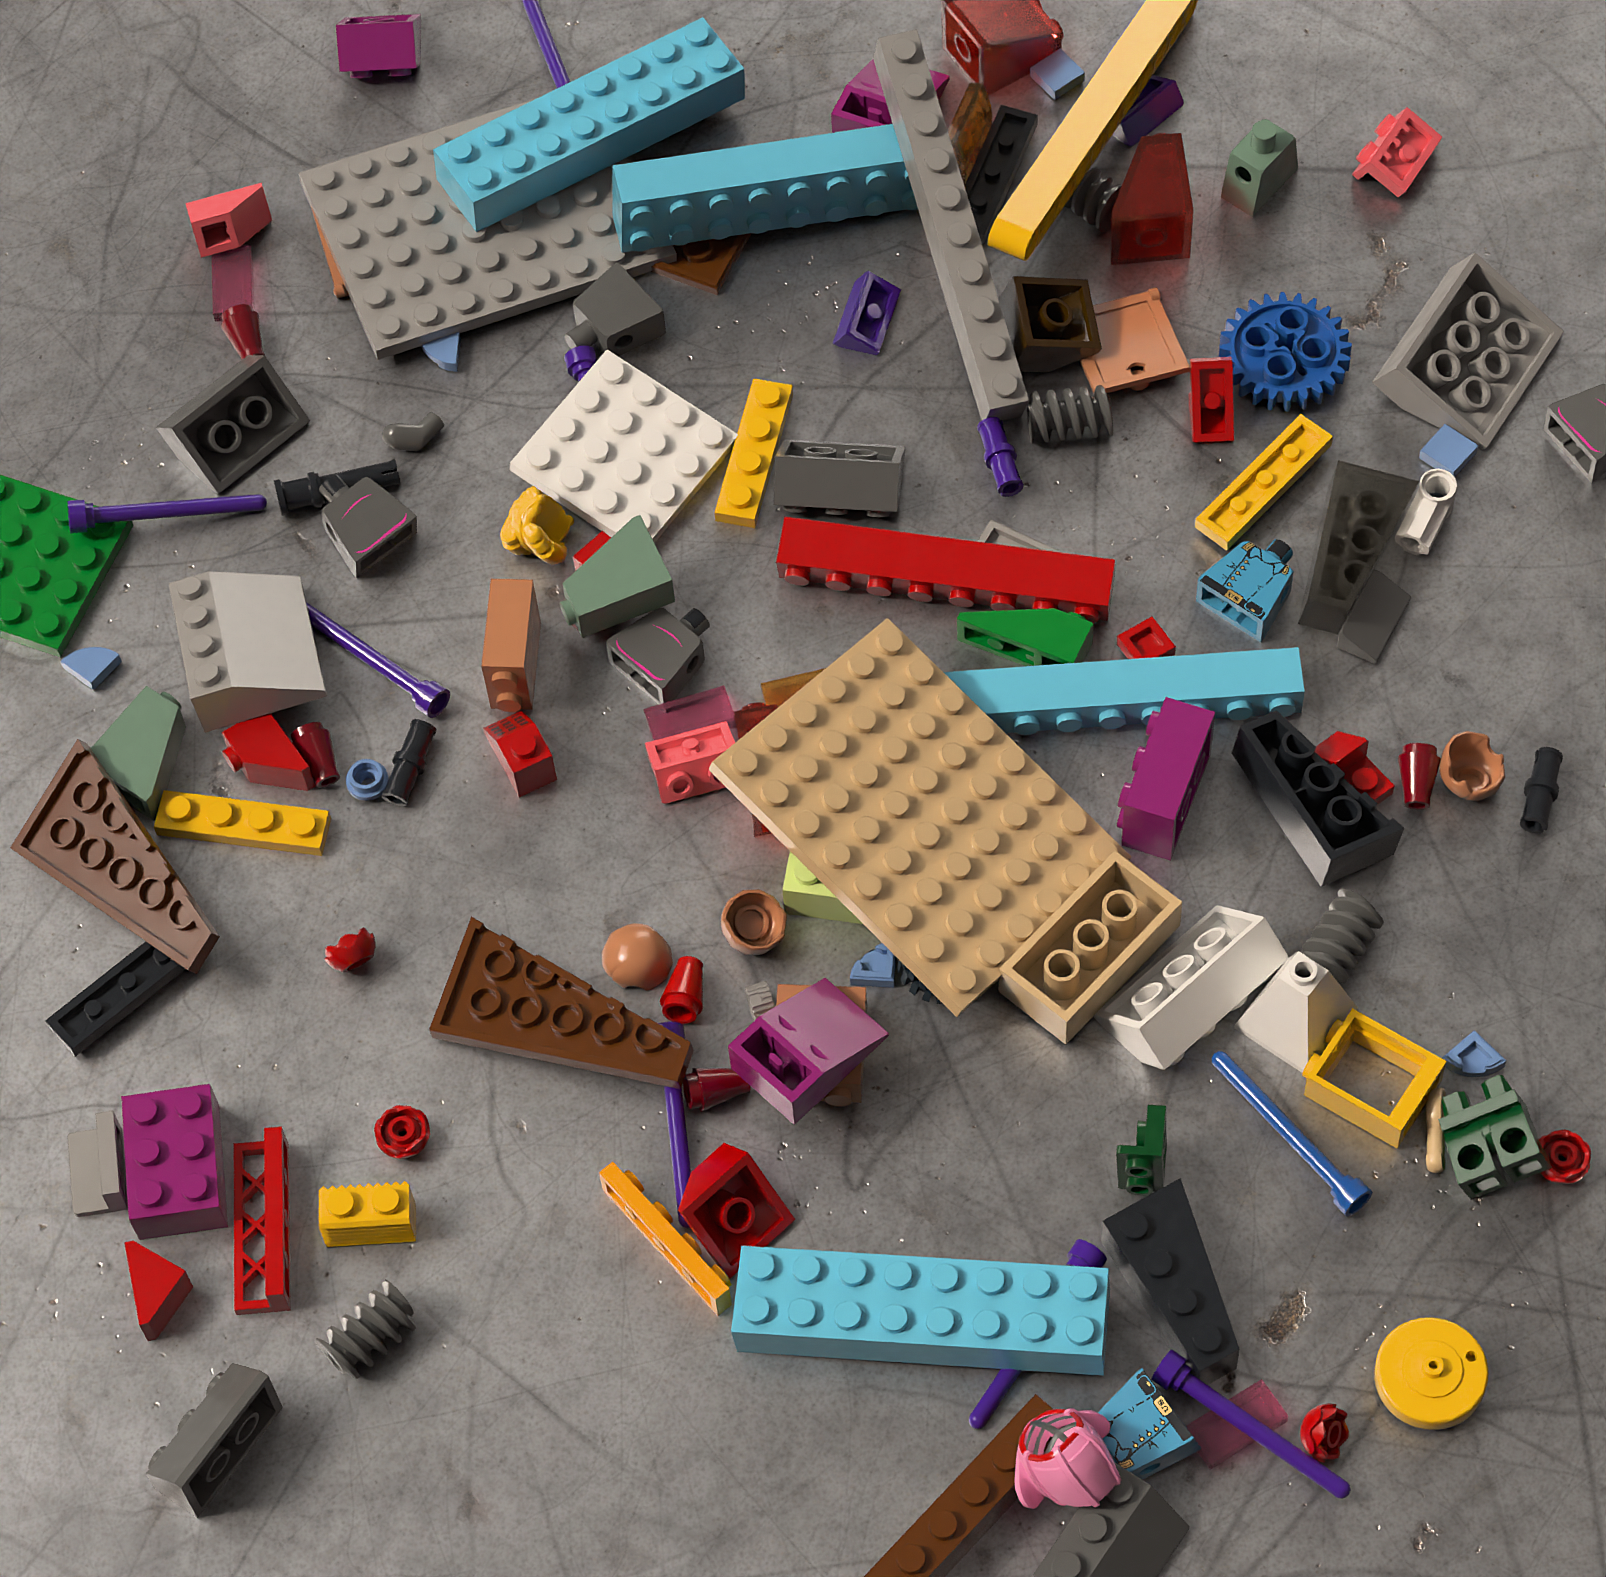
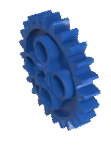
[1218,292,1352,412]

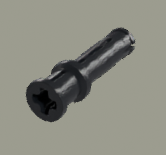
[273,459,401,516]

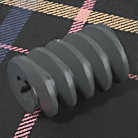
[1064,167,1126,232]
[1027,385,1113,444]
[1301,888,1384,983]
[315,1280,416,1379]

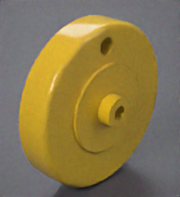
[1374,1317,1489,1430]

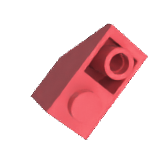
[185,183,272,258]

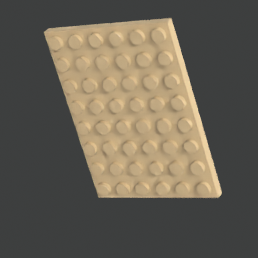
[708,618,1132,1017]

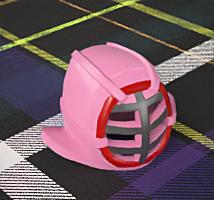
[1014,1408,1121,1509]

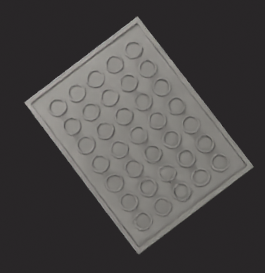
[299,97,677,360]

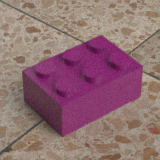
[1117,697,1215,861]
[121,1084,228,1240]

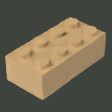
[999,850,1182,1045]

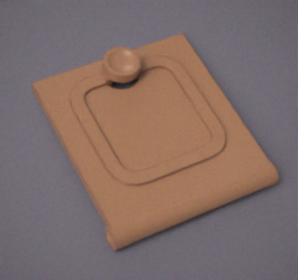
[1079,287,1190,393]

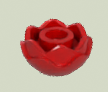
[324,927,376,973]
[374,1105,430,1159]
[1539,1129,1591,1184]
[1300,1403,1349,1463]

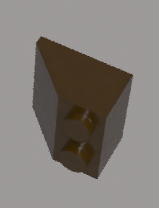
[999,276,1102,373]

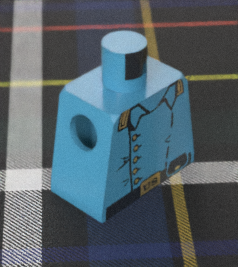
[1196,539,1294,643]
[1098,1368,1201,1480]

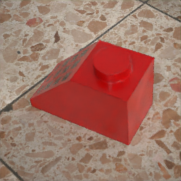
[483,711,557,797]

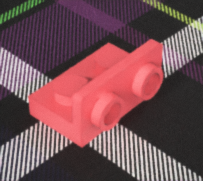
[1352,107,1442,197]
[645,721,735,804]

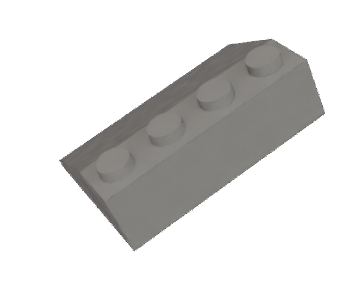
[1372,253,1564,450]
[168,571,327,733]

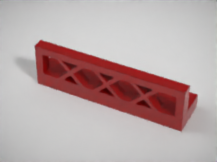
[233,1126,291,1315]

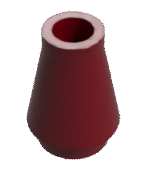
[221,304,266,360]
[290,722,341,788]
[1398,743,1441,810]
[682,1068,751,1112]

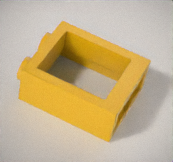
[1302,1008,1446,1149]

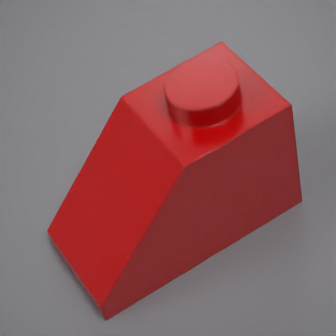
[222,713,315,791]

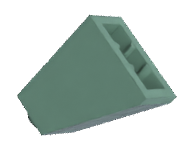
[560,515,675,638]
[90,686,186,821]

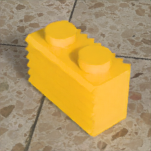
[319,1181,416,1247]

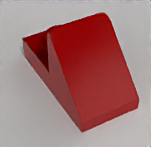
[1188,357,1234,442]
[1315,731,1395,805]

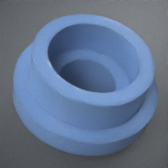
[346,759,389,801]

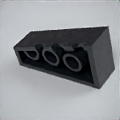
[1231,710,1404,887]
[1101,1178,1240,1385]

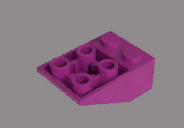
[831,59,950,133]
[728,978,889,1125]

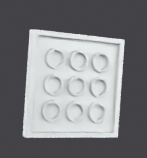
[510,350,738,543]

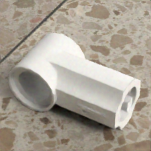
[1395,469,1457,556]

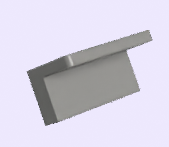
[67,1110,128,1217]

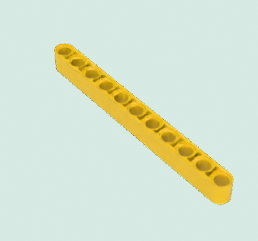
[987,0,1198,261]

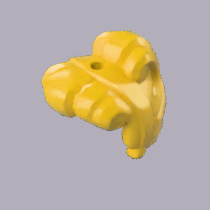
[500,486,574,565]

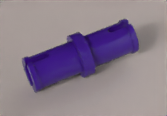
[977,417,1024,497]

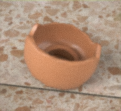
[1439,731,1505,801]
[721,889,787,955]
[601,923,673,991]

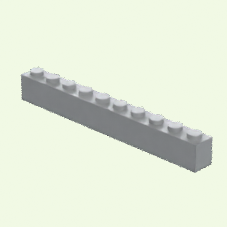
[873,29,1029,421]

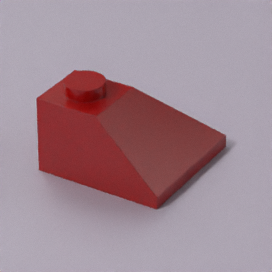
[678,1143,795,1279]

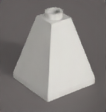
[1234,951,1359,1073]

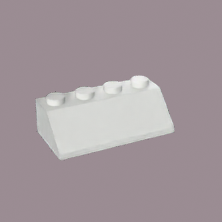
[1094,905,1289,1070]

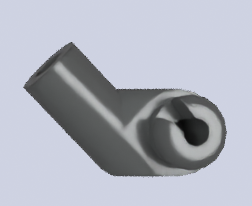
[382,412,444,451]

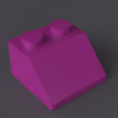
[336,14,421,78]

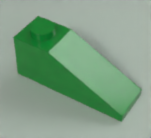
[957,608,1093,666]

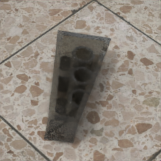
[1298,460,1419,635]

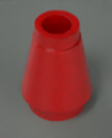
[660,956,703,1024]

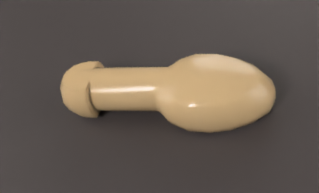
[1426,1087,1446,1173]

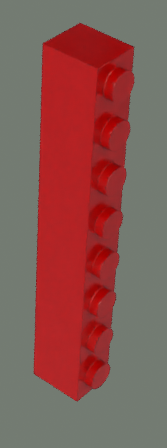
[776,516,1115,623]

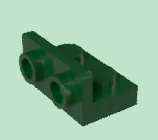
[1116,1105,1167,1196]

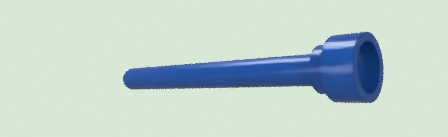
[1212,1051,1373,1217]

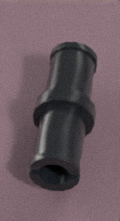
[382,719,437,806]
[1520,747,1563,833]

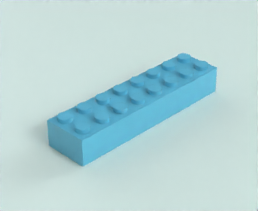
[433,17,745,232]
[612,124,918,253]
[731,1246,1110,1376]

